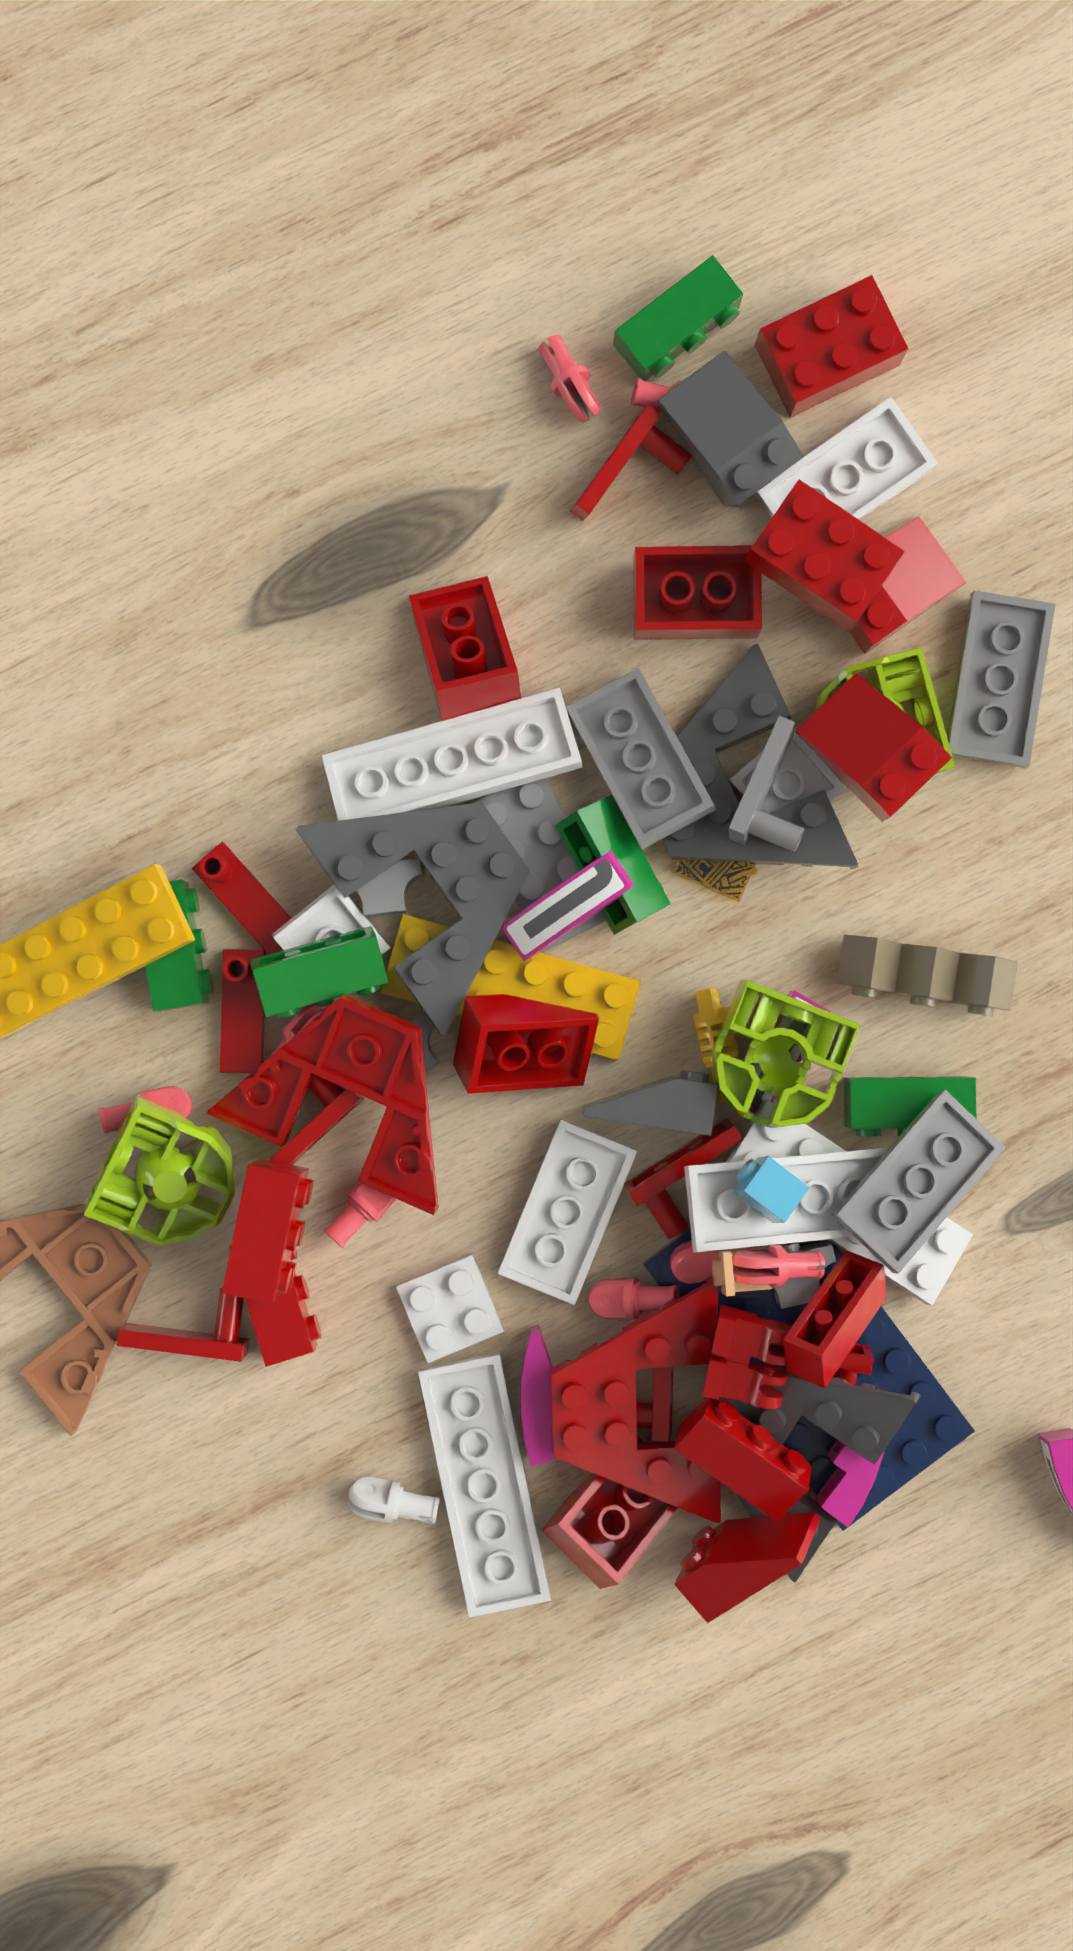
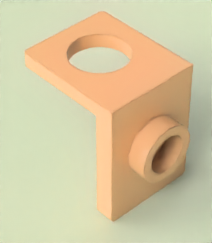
[712,1246,772,1296]

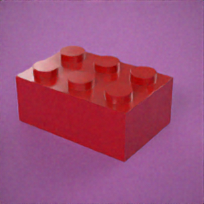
[754,275,909,418]
[745,479,905,632]
[633,545,762,640]
[221,1158,314,1304]

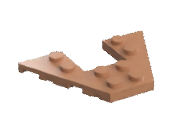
[0,1203,152,1436]

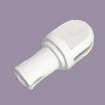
[348,1477,440,1525]

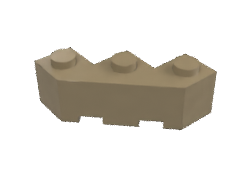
[836,934,1018,1017]

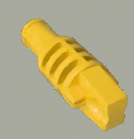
[693,988,739,1104]

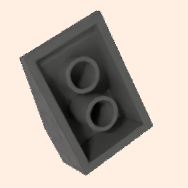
[657,351,804,506]
[582,1070,718,1136]

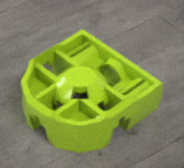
[813,647,955,785]
[711,980,861,1128]
[84,1095,235,1246]

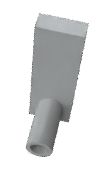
[729,716,805,852]

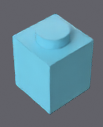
[733,1156,810,1223]

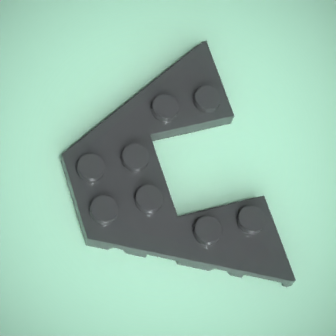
[663,643,858,869]
[296,802,530,1036]
[719,1367,921,1583]

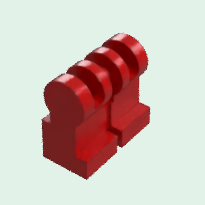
[702,1305,792,1409]

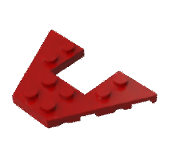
[207,994,439,1215]
[549,1277,721,1524]

